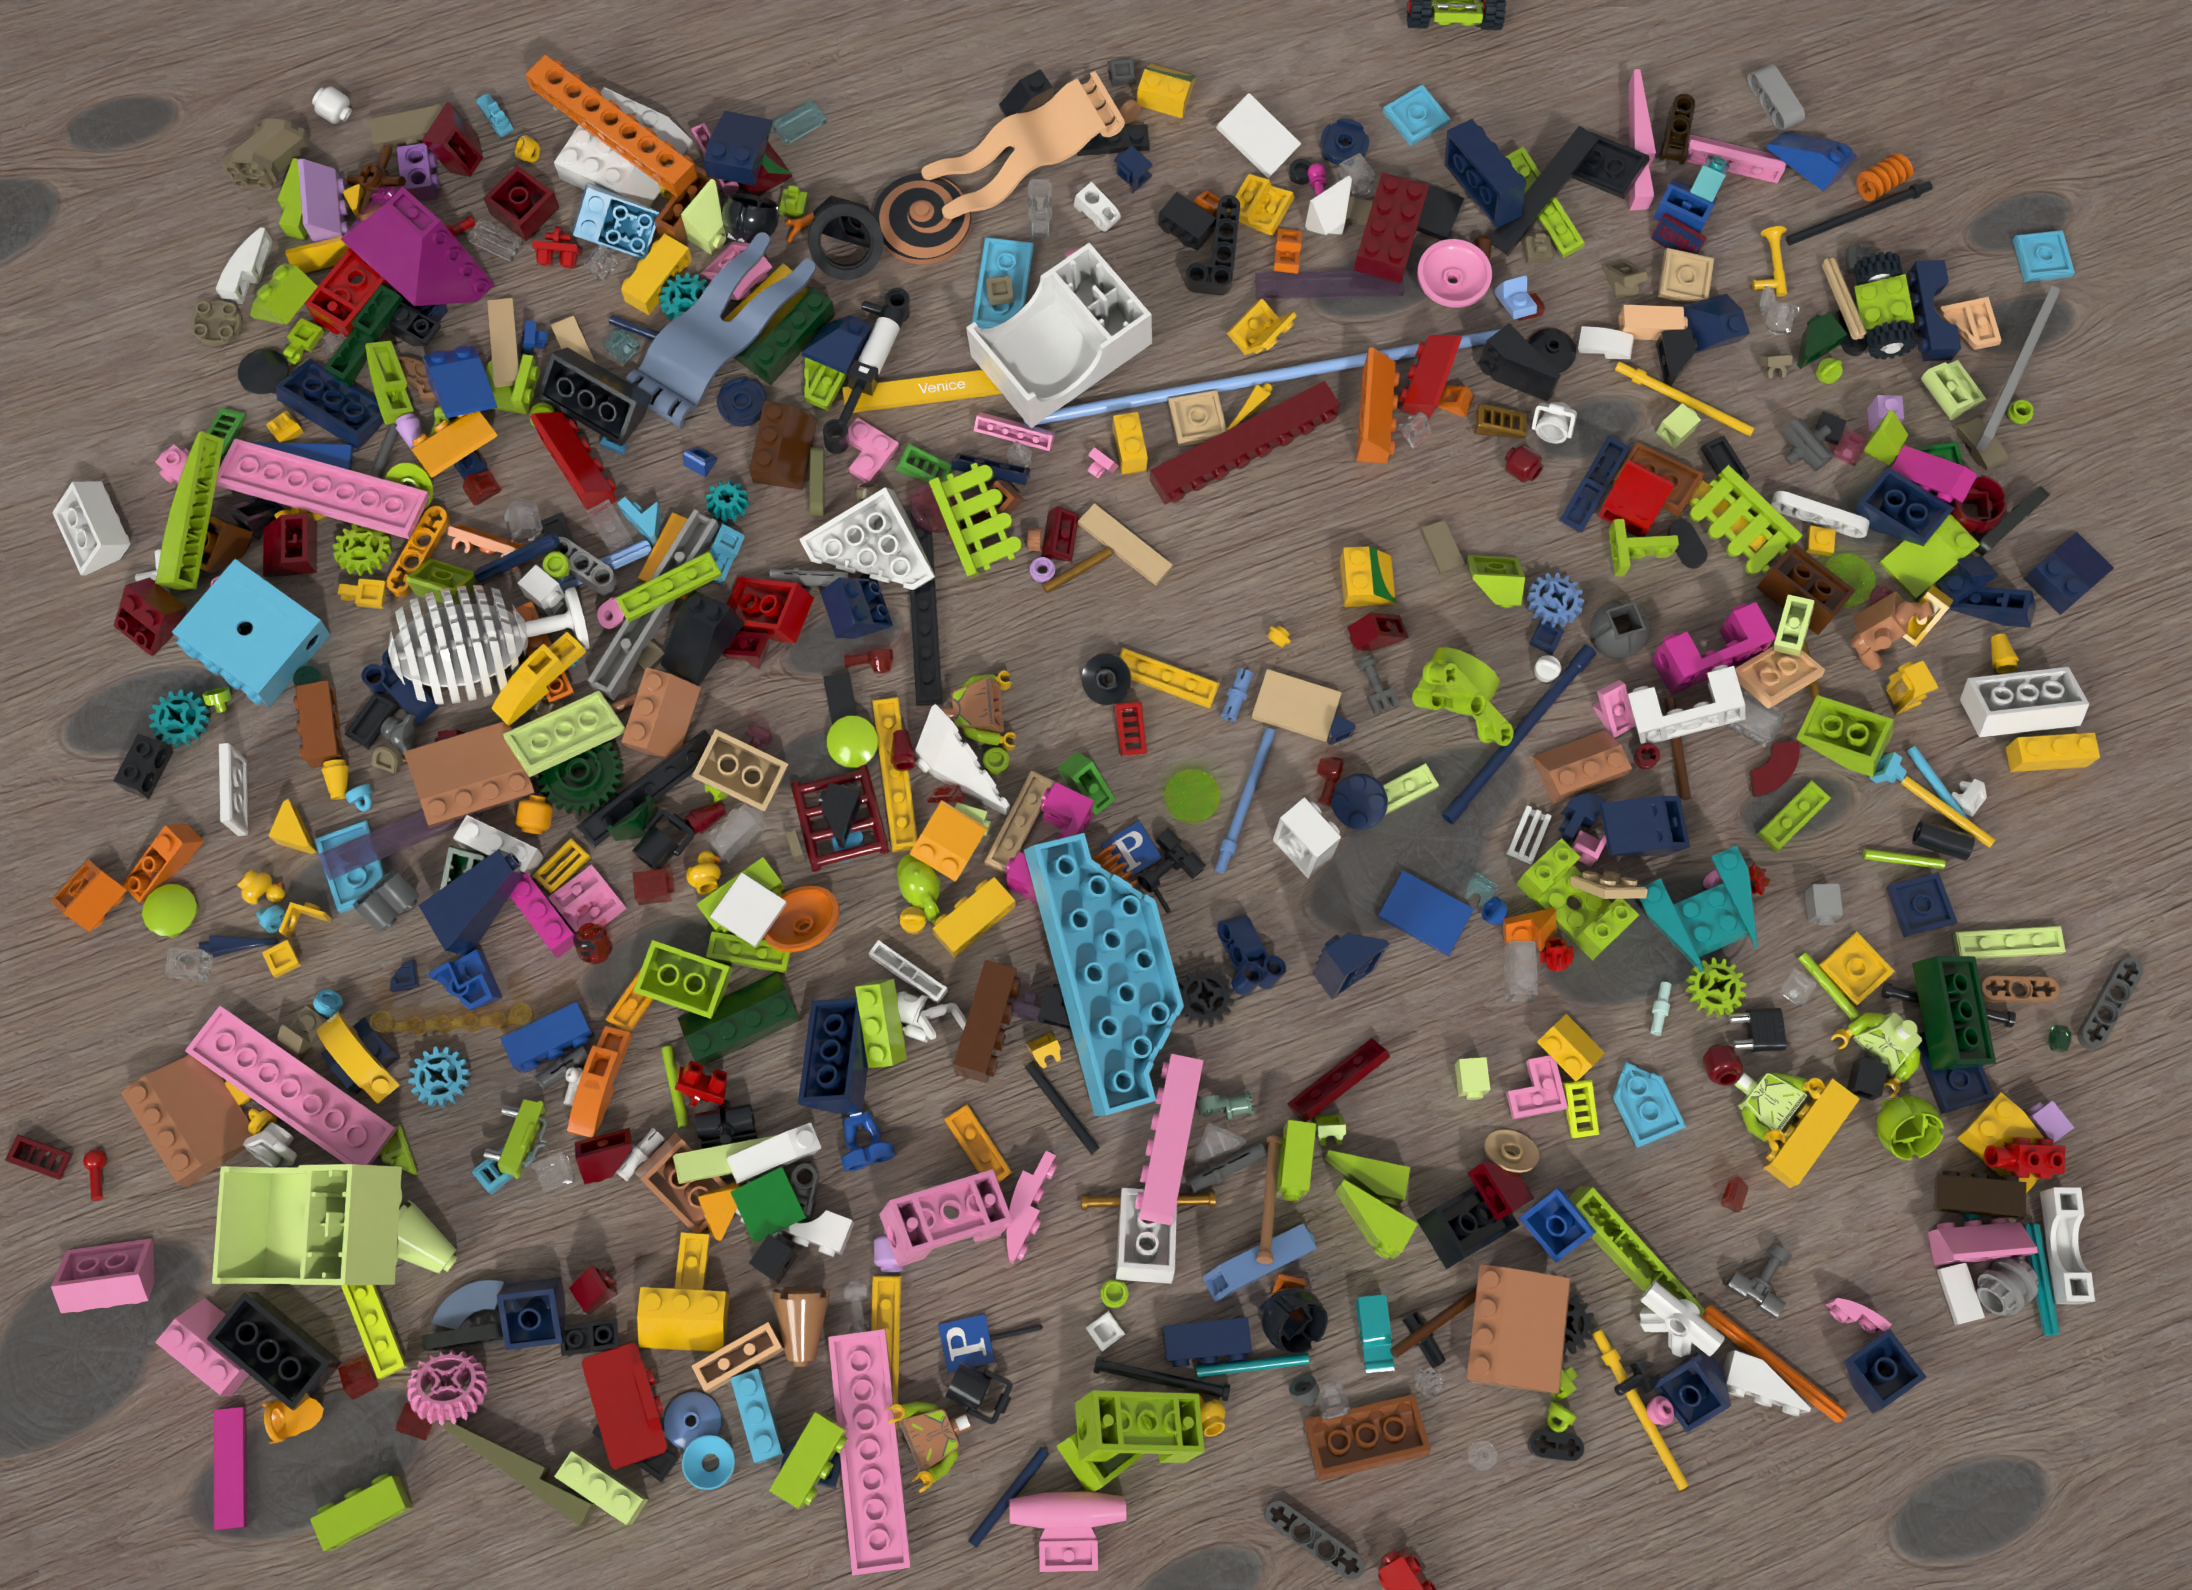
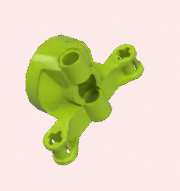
[1412,647,1514,746]

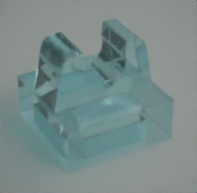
[603,329,640,365]
[1465,872,1498,907]

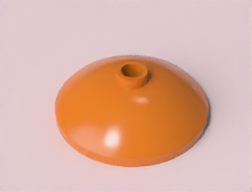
[764,886,840,952]

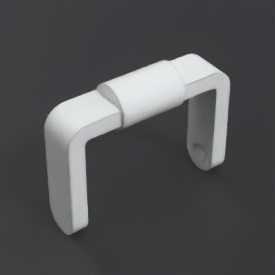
[918,1003,967,1040]

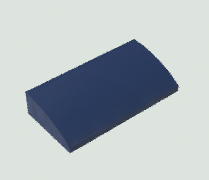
[275,358,384,450]

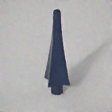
[199,935,278,958]

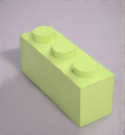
[554,1451,649,1525]

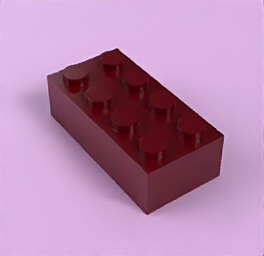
[1353,172,1429,283]

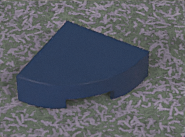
[390,959,420,993]

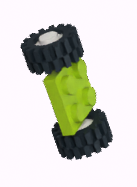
[1854,251,1916,360]

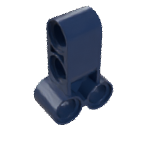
[361,649,439,725]
[1217,914,1286,996]

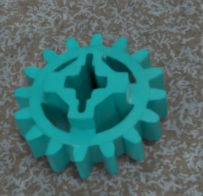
[659,273,708,320]
[149,690,211,748]

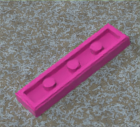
[214,1407,247,1530]

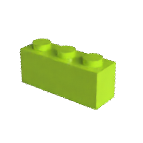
[697,857,785,934]
[855,978,907,1068]
[769,1412,849,1509]
[310,1473,413,1551]

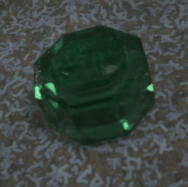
[2048,1025,2071,1053]

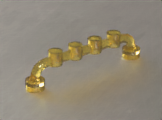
[370,1003,534,1036]

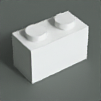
[518,565,566,617]

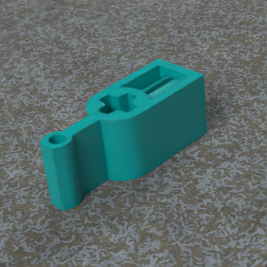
[1355,1294,1395,1373]

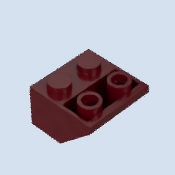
[422,102,483,177]
[263,513,317,577]
[113,577,188,656]

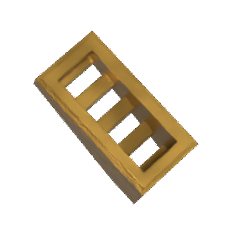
[1475,404,1527,438]

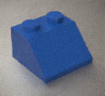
[1519,1187,1596,1263]

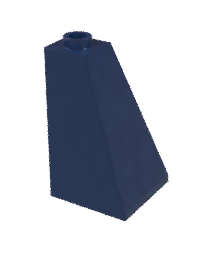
[418,849,523,956]

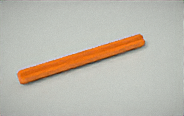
[1701,1305,1847,1423]

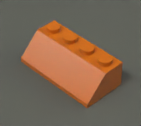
[1356,347,1399,464]

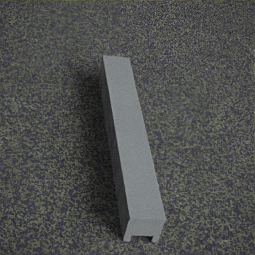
[588,509,720,701]

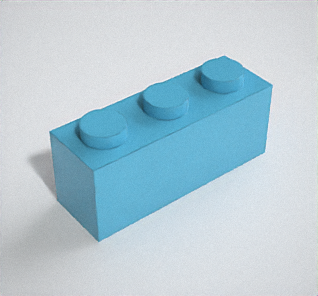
[730,1369,785,1464]

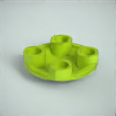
[827,716,879,768]
[142,884,200,938]

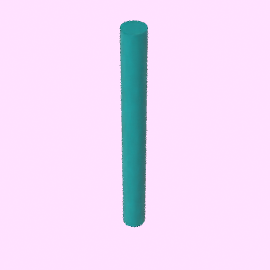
[1196,1353,1310,1377]

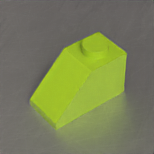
[1862,410,1908,465]

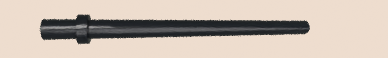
[1786,181,1933,246]

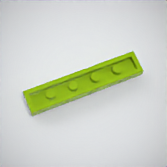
[1505,146,1585,259]

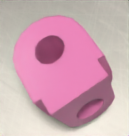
[597,597,626,629]

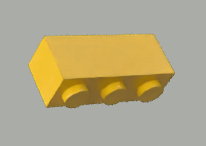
[621,233,692,316]
[2005,733,2100,772]
[932,877,1016,958]

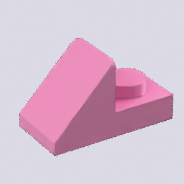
[1593,680,1636,738]

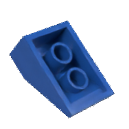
[1766,132,1857,191]
[423,346,497,418]

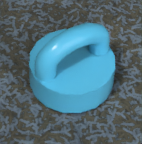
[345,783,374,812]
[256,905,286,933]
[313,989,343,1019]

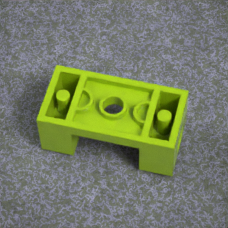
[1516,838,1639,961]
[1075,1390,1205,1463]

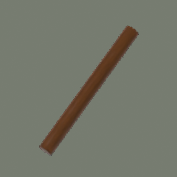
[1664,698,1691,800]
[1390,1289,1477,1358]

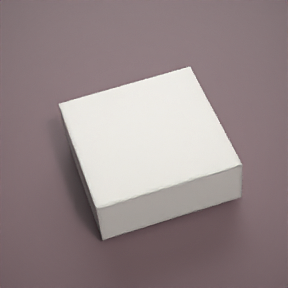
[1086,1311,1125,1352]

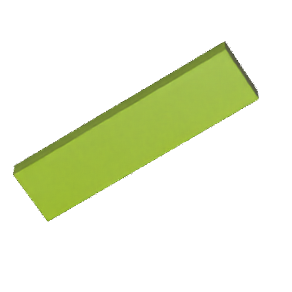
[615,551,722,623]

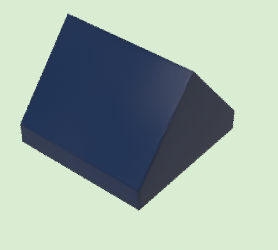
[1327,714,1356,745]

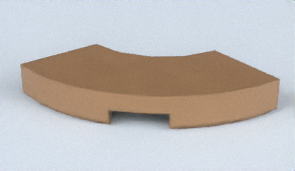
[397,356,437,403]

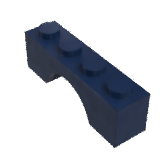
[1906,260,1961,361]

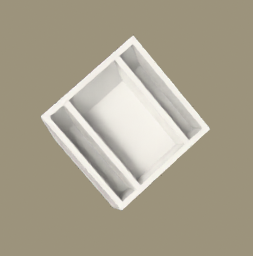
[554,87,693,208]

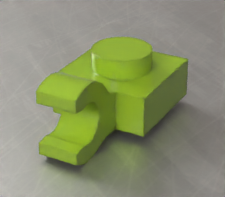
[283,318,325,365]

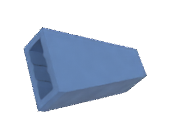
[1202,1223,1317,1302]

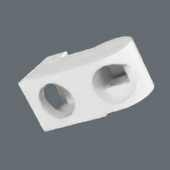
[1074,181,1121,232]

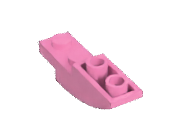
[1007,1151,1058,1264]

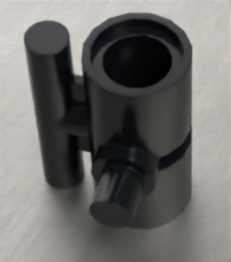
[695,1100,758,1149]

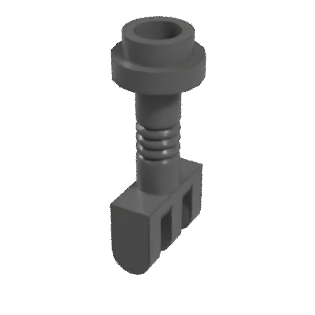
[1358,654,1399,714]

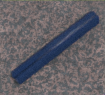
[474,533,560,583]

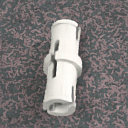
[616,1128,666,1182]

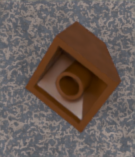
[200,514,253,573]

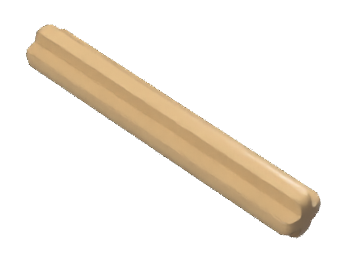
[1822,257,1866,340]

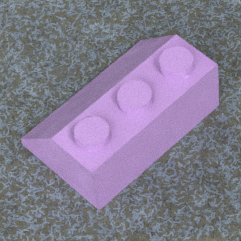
[298,159,350,243]

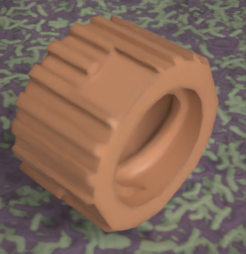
[1027,528,1042,551]

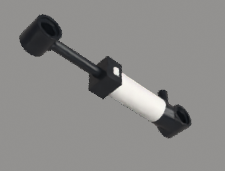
[823,288,910,454]

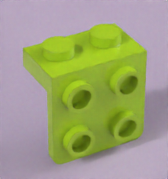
[486,354,540,415]

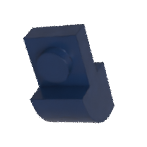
[1558,794,1606,844]

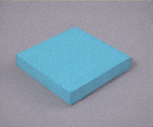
[1383,84,1451,146]
[2013,230,2075,283]

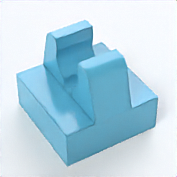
[1869,752,1907,783]

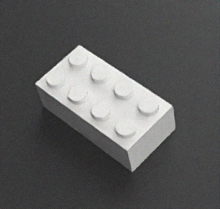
[1960,667,2089,737]

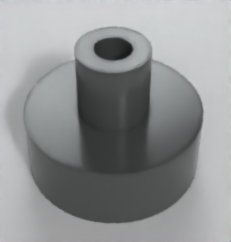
[1289,1375,1320,1406]

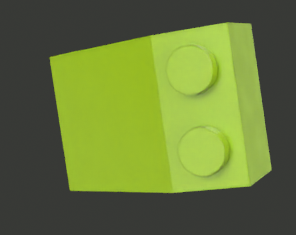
[250,264,318,325]
[1879,514,1980,600]
[1797,695,1894,777]
[1335,1179,1418,1260]
[1056,1415,1152,1492]

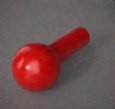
[83,1149,107,1201]

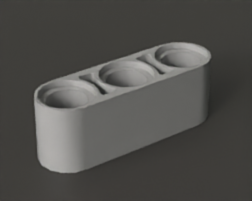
[1747,64,1805,131]
[549,537,618,596]

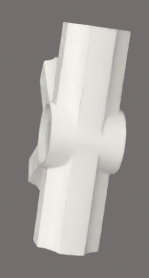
[1640,1281,1725,1357]

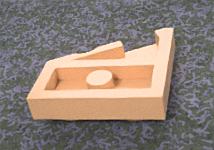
[1939,297,2002,350]

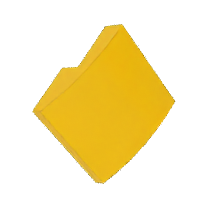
[1227,174,1294,236]

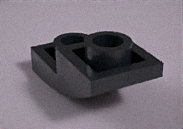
[561,1319,619,1357]

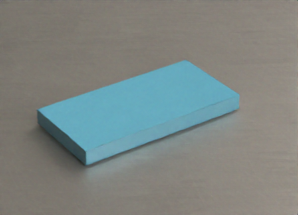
[972,237,1034,329]

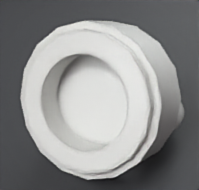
[1534,655,1561,683]

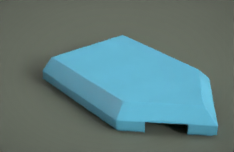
[1612,1062,1686,1148]

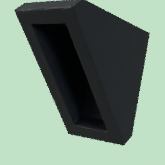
[228,497,284,539]

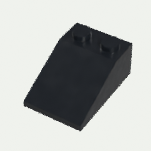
[1478,323,1561,401]
[661,590,745,685]
[1417,1186,1520,1269]

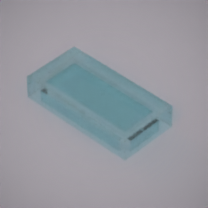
[772,100,827,146]

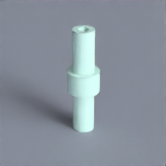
[1650,982,1672,1036]

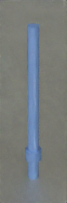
[1215,728,1276,874]

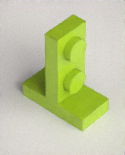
[1608,519,1679,577]

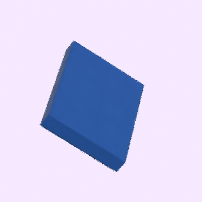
[1377,870,1474,956]

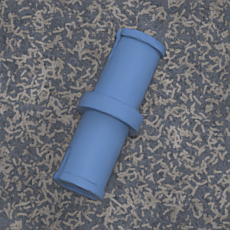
[1220,668,1254,722]

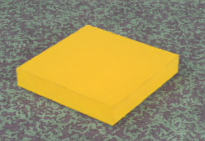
[1818,931,1895,1007]

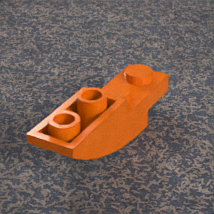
[509,601,574,704]
[567,1026,633,1138]

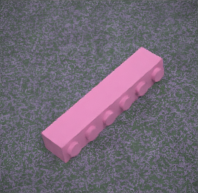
[1135,1054,1203,1226]

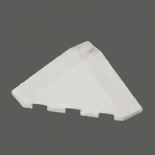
[799,487,935,590]
[915,704,1010,816]

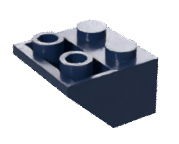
[820,577,893,639]

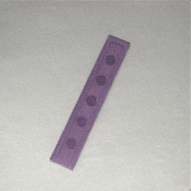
[1255,271,1404,299]
[318,810,484,880]

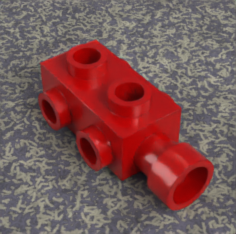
[1984,1137,2066,1179]

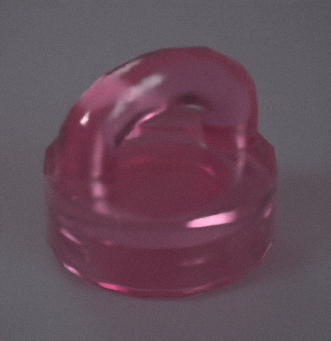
[745,724,772,748]

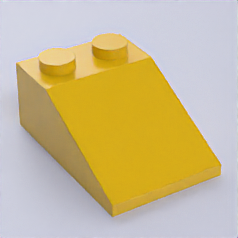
[1957,1092,2044,1194]

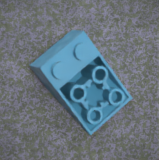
[572,182,660,259]

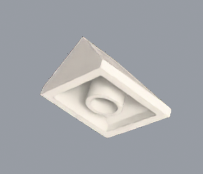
[1305,175,1352,235]

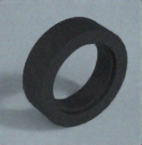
[808,201,883,280]

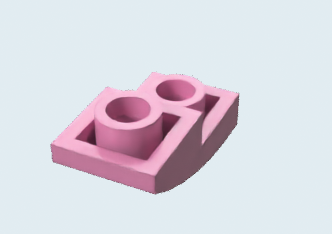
[1825,1298,1892,1335]

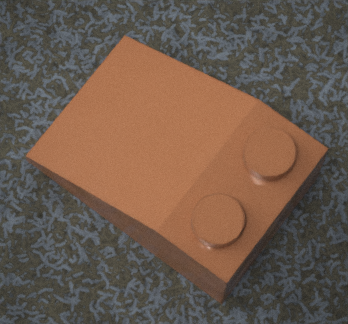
[634,1133,727,1234]

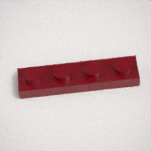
[1287,1038,1390,1122]

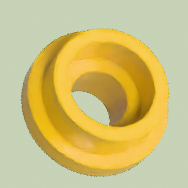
[1266,625,1291,648]

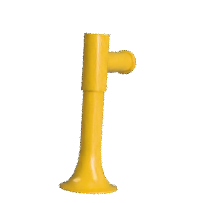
[1752,226,1788,297]

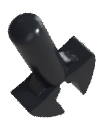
[1614,1361,1660,1396]

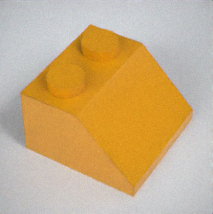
[910,800,988,881]

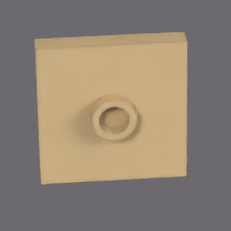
[1658,248,1714,304]
[1168,390,1227,447]

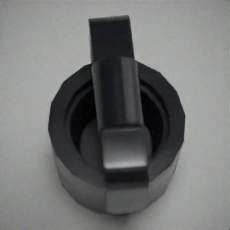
[632,809,695,873]
[945,1362,1013,1424]

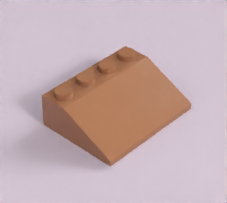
[404,721,534,828]
[120,1055,253,1187]
[1467,1264,1571,1394]

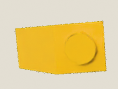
[1902,585,1953,647]

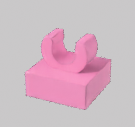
[1088,447,1119,479]

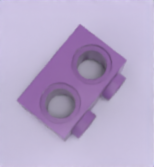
[397,143,440,201]

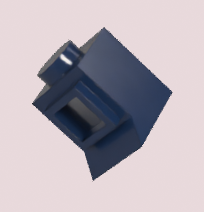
[1114,146,1153,194]

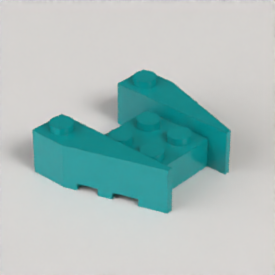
[1639,845,1759,973]

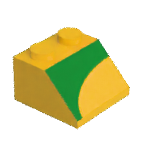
[1137,64,1196,118]
[1340,547,1396,607]

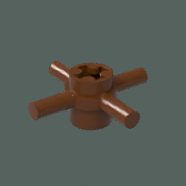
[346,145,406,214]

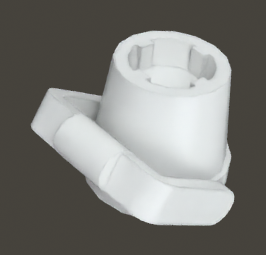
[1532,402,1577,444]
[243,1122,297,1168]

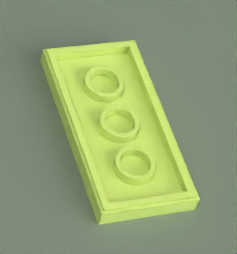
[503,690,625,777]

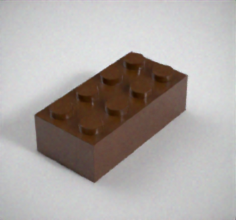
[953,960,1021,1083]

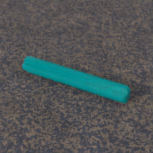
[2023,1223,2060,1336]

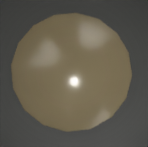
[190,300,242,346]

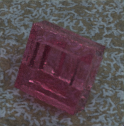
[1833,431,1868,466]

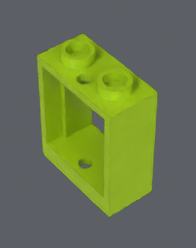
[1276,1120,1316,1201]

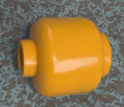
[516,795,553,835]

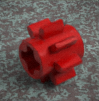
[1748,863,1770,896]
[1540,938,1574,971]

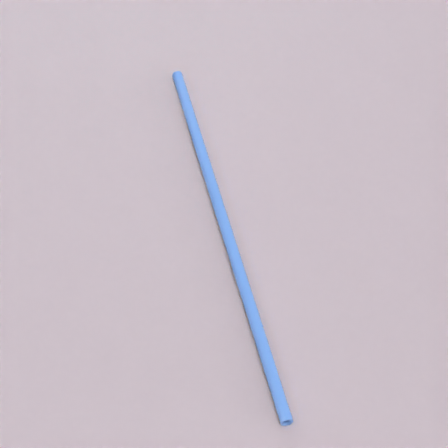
[1023,329,1501,425]

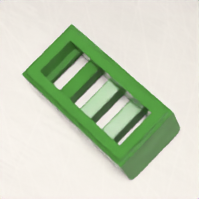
[206,408,247,459]
[896,443,953,483]

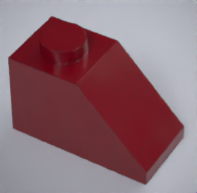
[1347,613,1409,651]
[575,1127,632,1185]
[1467,1160,1534,1221]

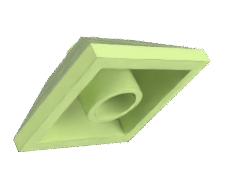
[681,179,727,255]

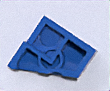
[428,949,503,1010]

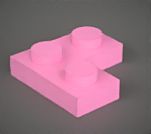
[848,417,899,482]
[1506,1055,1568,1120]

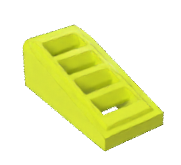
[1562,1079,1599,1138]

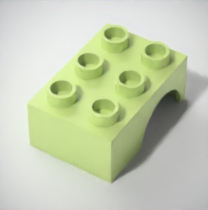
[212,1164,402,1285]

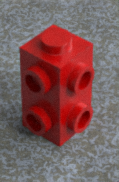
[1378,1548,1437,1590]

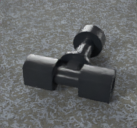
[1138,828,1206,893]

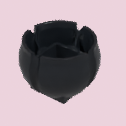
[722,192,779,243]
[1259,1285,1328,1355]

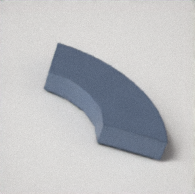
[431,1280,506,1330]

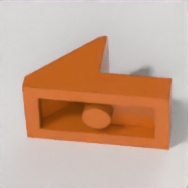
[1503,908,1557,952]

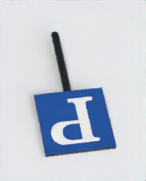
[1101,821,1171,913]
[938,1314,1043,1373]

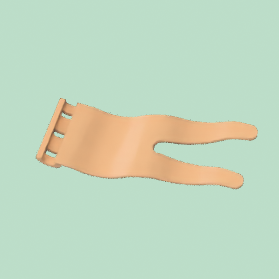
[921,71,1125,219]

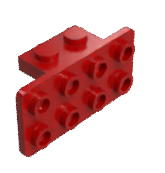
[581,1343,667,1470]

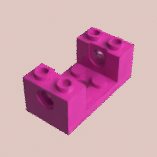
[1651,602,1776,695]
[1005,782,1094,903]

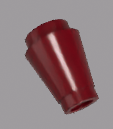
[890,730,917,771]
[684,801,726,835]

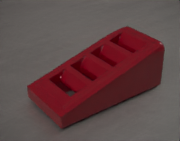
[5,1134,73,1180]

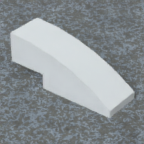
[216,227,273,304]

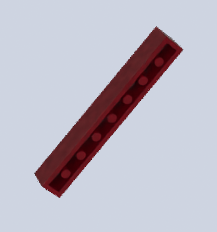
[1149,381,1340,505]

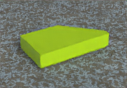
[380,1125,419,1175]

